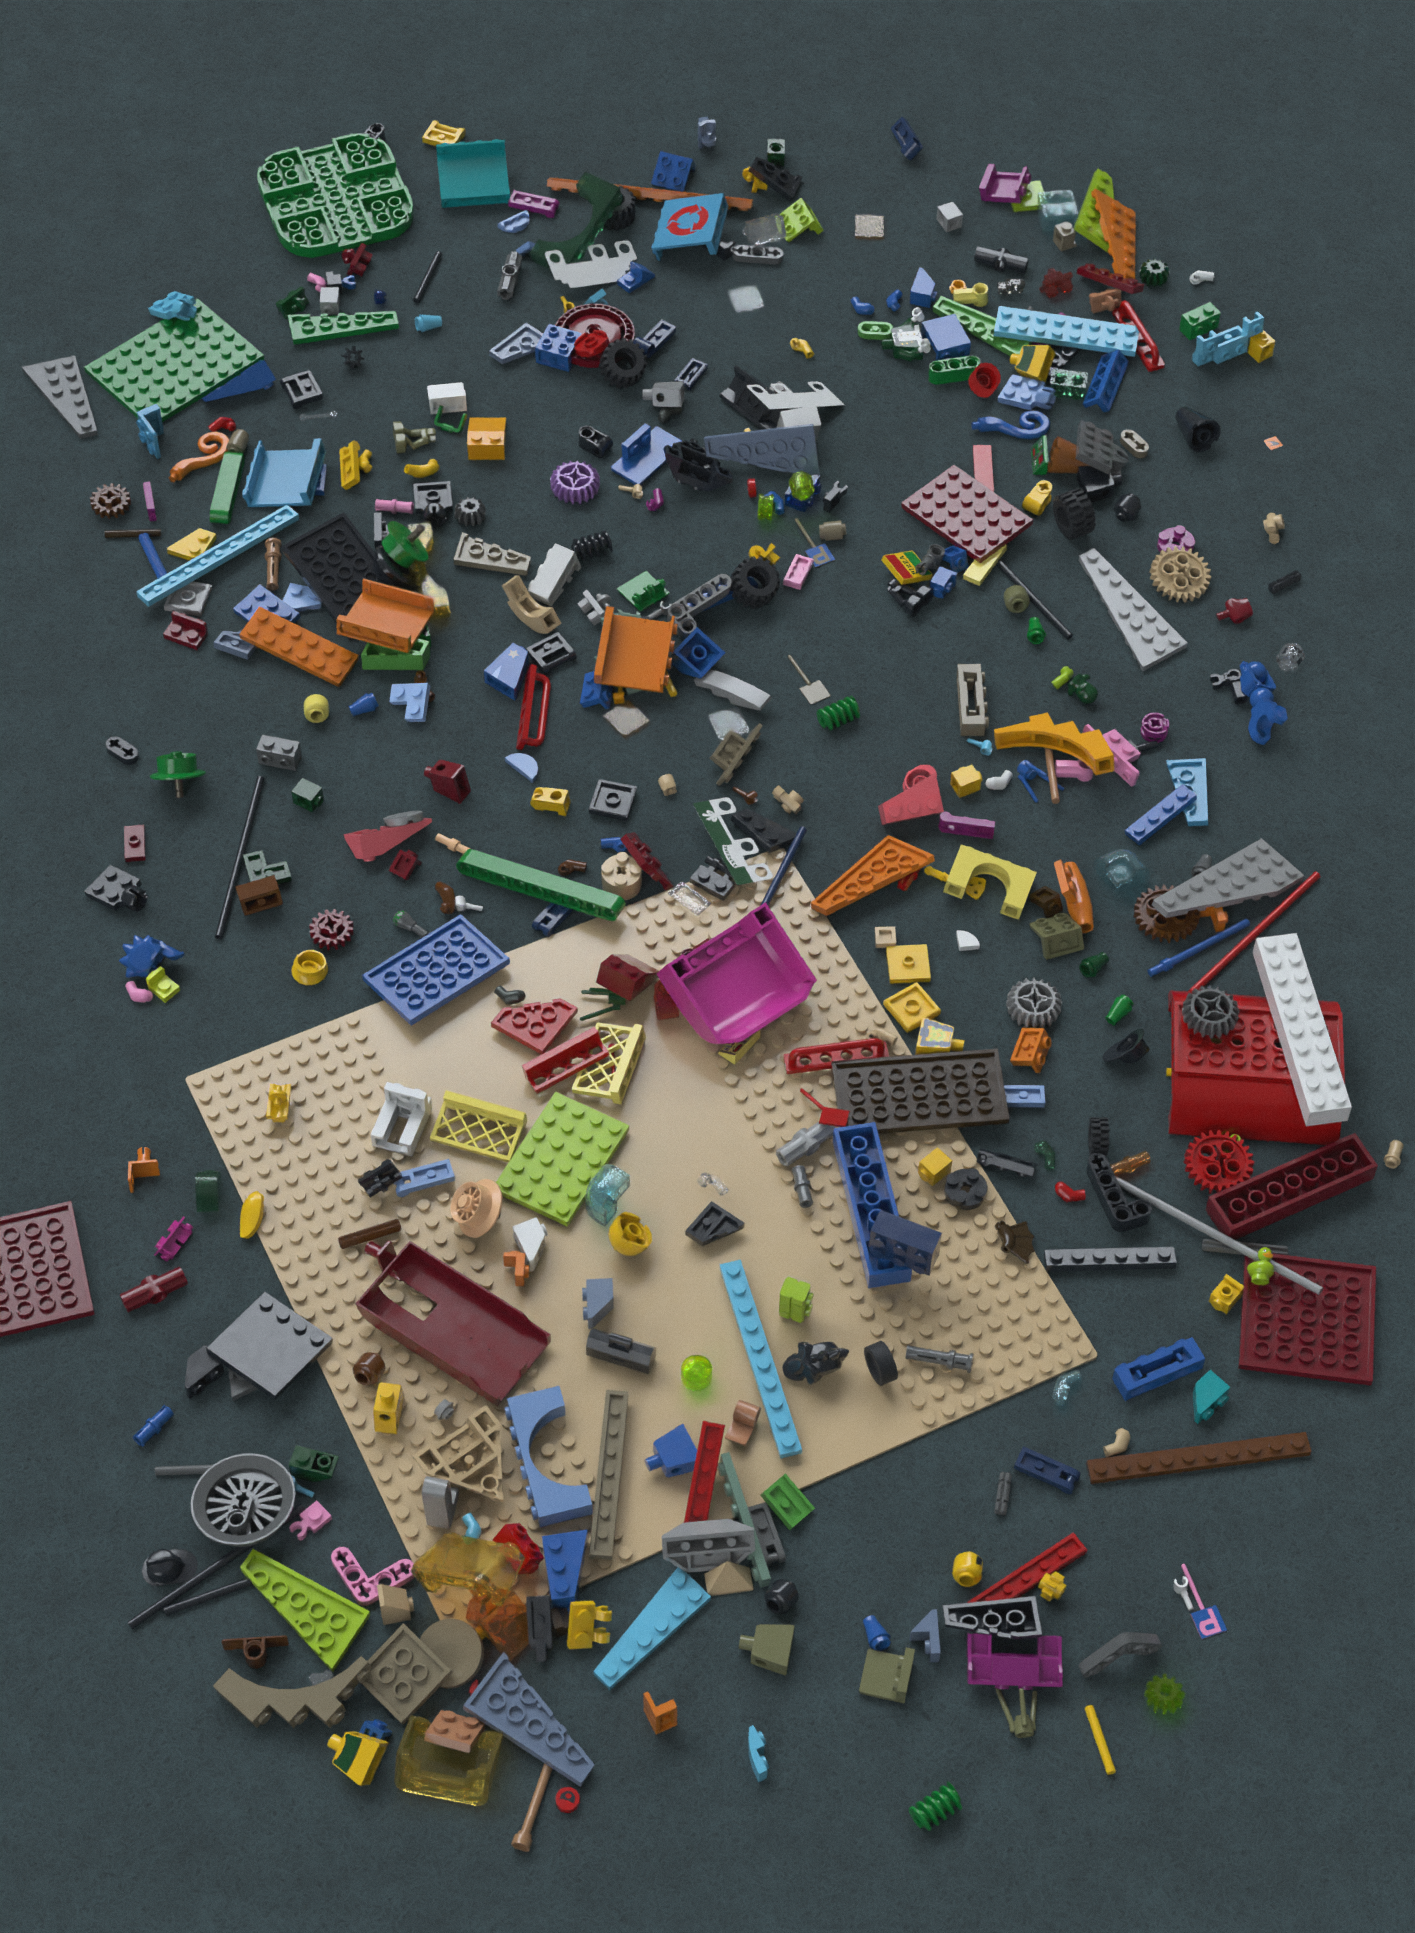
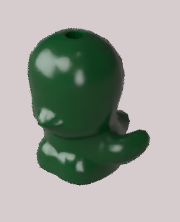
[1068,674,1098,704]

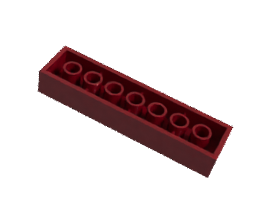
[1205,1133,1378,1240]

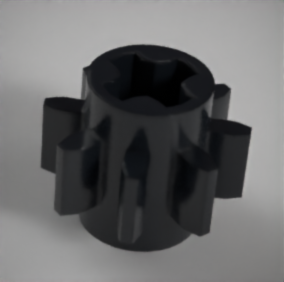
[341,346,365,369]

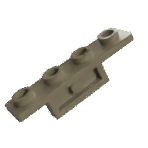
[709,723,762,786]

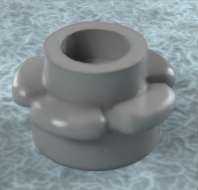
[434,1399,455,1420]

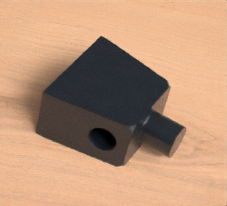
[1076,466,1123,503]

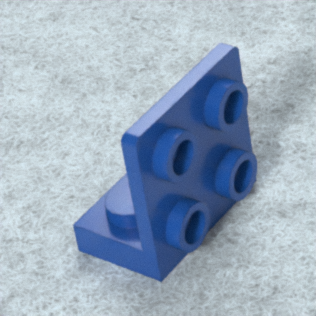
[651,151,696,192]
[535,324,581,372]

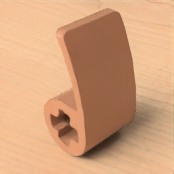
[725,1400,761,1446]

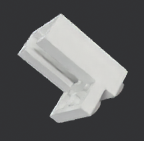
[371,1082,432,1157]

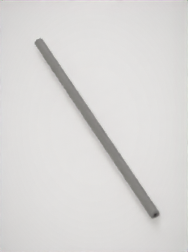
[1116,1177,1323,1295]

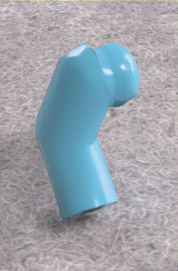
[462,1513,481,1547]

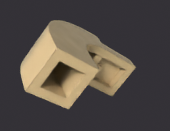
[502,575,561,634]

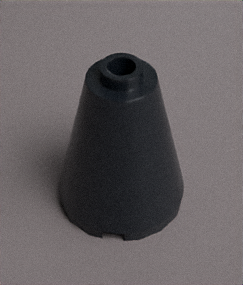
[1175,407,1221,452]

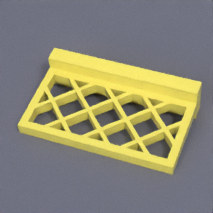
[572,1022,646,1104]
[430,1090,528,1163]

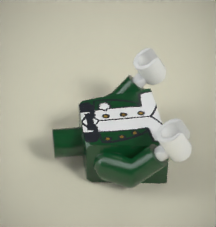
[881,307,931,362]

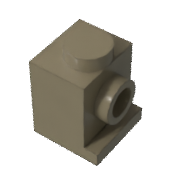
[1053,221,1077,252]

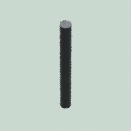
[413,251,442,303]
[163,1578,253,1616]

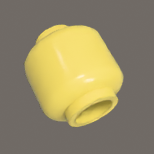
[304,694,329,723]

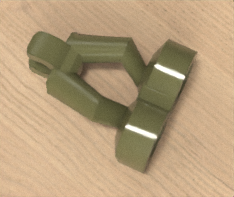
[393,421,436,454]

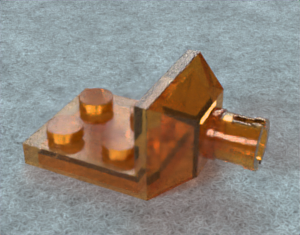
[464,1574,529,1661]

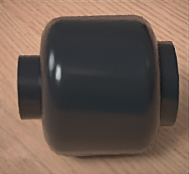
[1114,493,1141,522]
[765,1579,799,1614]

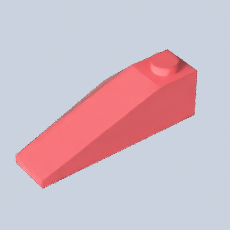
[344,818,432,862]

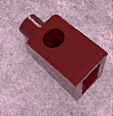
[424,760,471,804]

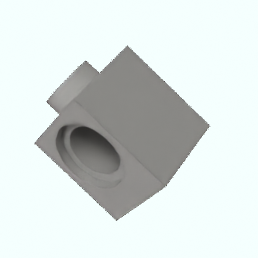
[937,202,963,232]
[320,287,340,315]

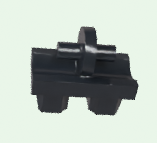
[358,1159,403,1197]

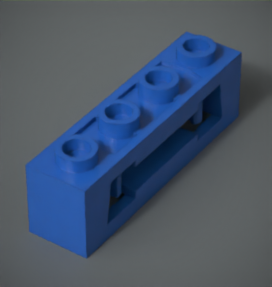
[1112,1337,1205,1401]

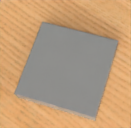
[164,581,212,617]

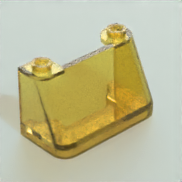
[411,1532,525,1606]
[394,1716,503,1806]

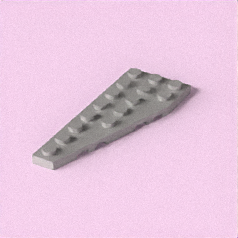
[1152,838,1304,918]

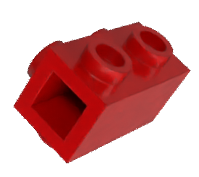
[492,1523,544,1575]

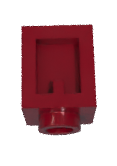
[389,850,422,881]

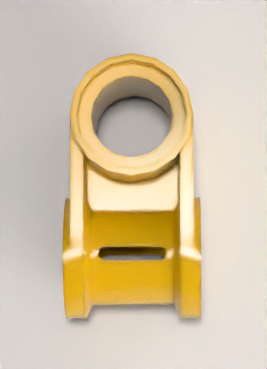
[1022,480,1052,516]

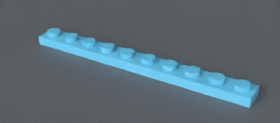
[137,505,299,607]
[720,1259,802,1459]

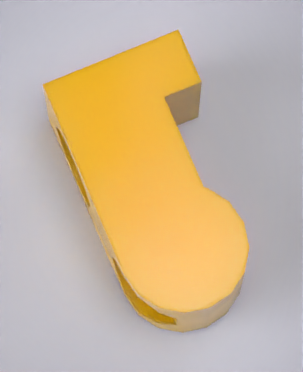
[530,787,571,816]

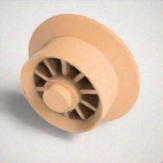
[450,1179,502,1238]

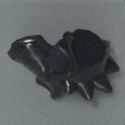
[782,1342,849,1385]

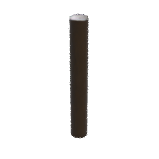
[104,529,162,538]

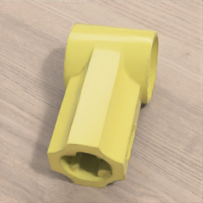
[953,283,988,307]

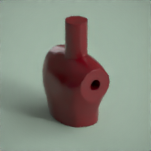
[1216,598,1253,624]

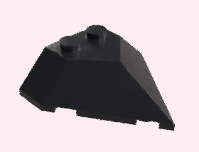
[664,438,733,492]

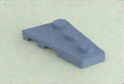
[489,323,543,364]

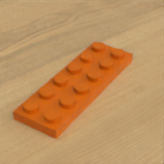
[239,606,359,687]

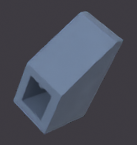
[582,1278,614,1329]

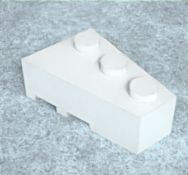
[528,543,581,606]

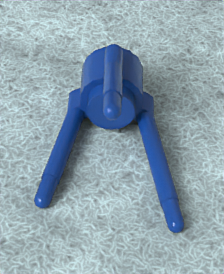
[1017,760,1064,803]

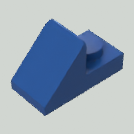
[617,261,655,293]

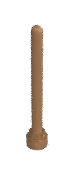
[511,1763,553,1852]

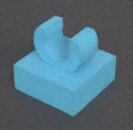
[584,289,608,305]

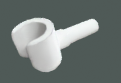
[455,896,483,911]
[1174,1576,1194,1611]

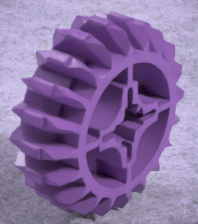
[550,460,600,504]

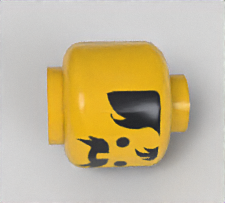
[952,1552,983,1587]

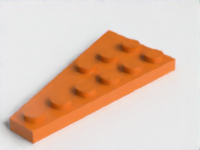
[1091,188,1136,279]
[811,835,935,916]

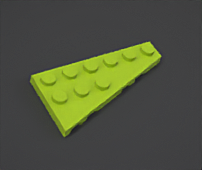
[1074,169,1114,252]
[240,1549,370,1672]

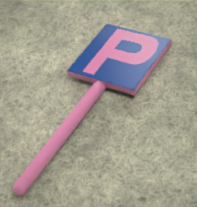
[1181,1564,1227,1639]

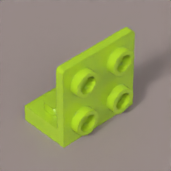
[774,198,824,242]

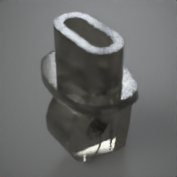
[997,278,1025,296]

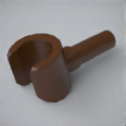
[733,786,758,805]

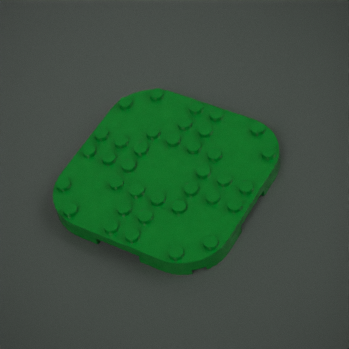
[257,134,413,258]

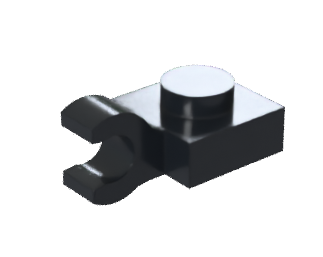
[823,481,848,513]

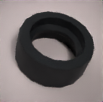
[864,1341,898,1386]

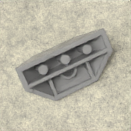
[661,1519,755,1573]

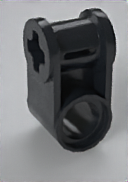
[578,426,613,458]

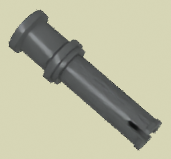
[905,1345,974,1373]

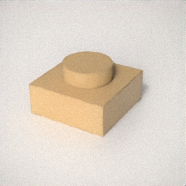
[874,927,896,948]

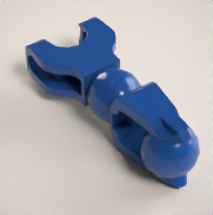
[1240,661,1288,745]

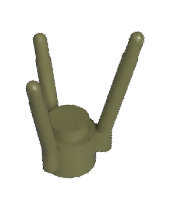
[996,1688,1037,1738]

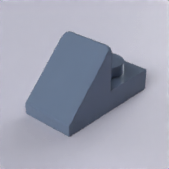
[909,1609,940,1662]

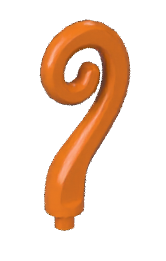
[169,432,229,482]

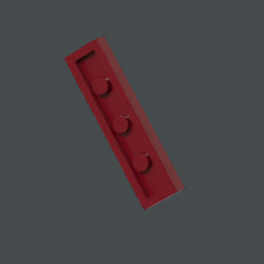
[1076,263,1144,294]

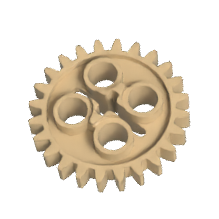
[1149,546,1211,603]

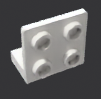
[427,382,467,414]

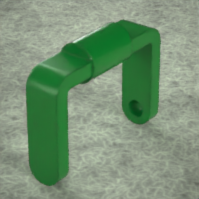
[434,405,467,433]

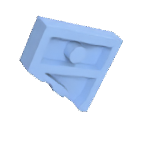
[283,583,322,612]

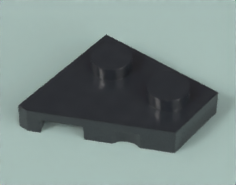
[685,1201,745,1246]

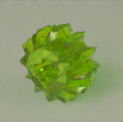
[1144,1673,1185,1715]

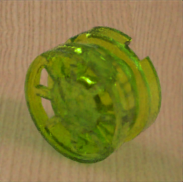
[757,494,774,521]
[681,1355,712,1391]

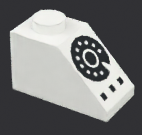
[513,1217,548,1272]

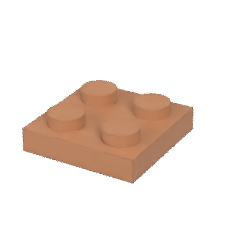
[424,1710,485,1753]

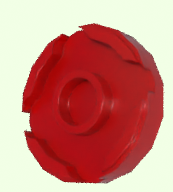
[574,330,609,357]

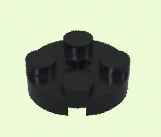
[944,1168,988,1210]

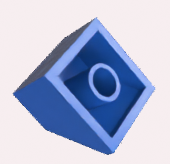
[670,627,725,679]

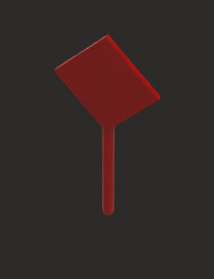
[800,1088,850,1127]

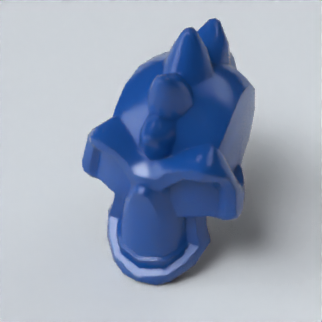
[119,935,185,978]

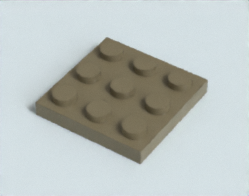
[362,1623,453,1725]

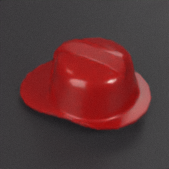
[969,362,1001,398]

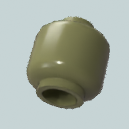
[1003,585,1030,613]

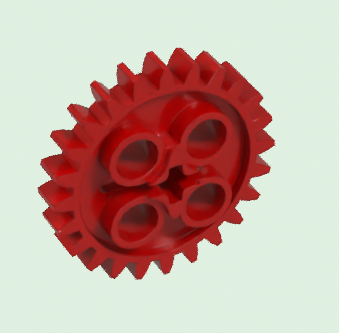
[1184,1130,1254,1194]

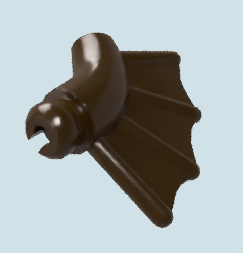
[995,1220,1035,1264]

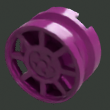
[1140,712,1169,743]

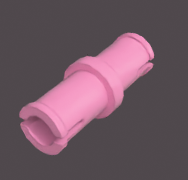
[375,499,414,514]

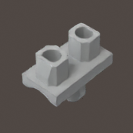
[578,590,611,625]

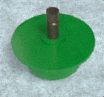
[382,521,428,568]
[150,751,206,798]

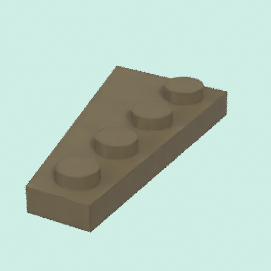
[454,532,531,576]

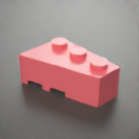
[878,773,944,825]

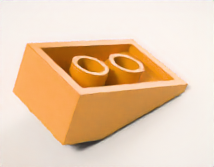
[467,418,506,460]

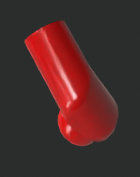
[208,417,236,432]

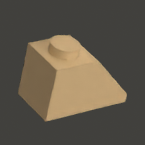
[377,1584,414,1625]

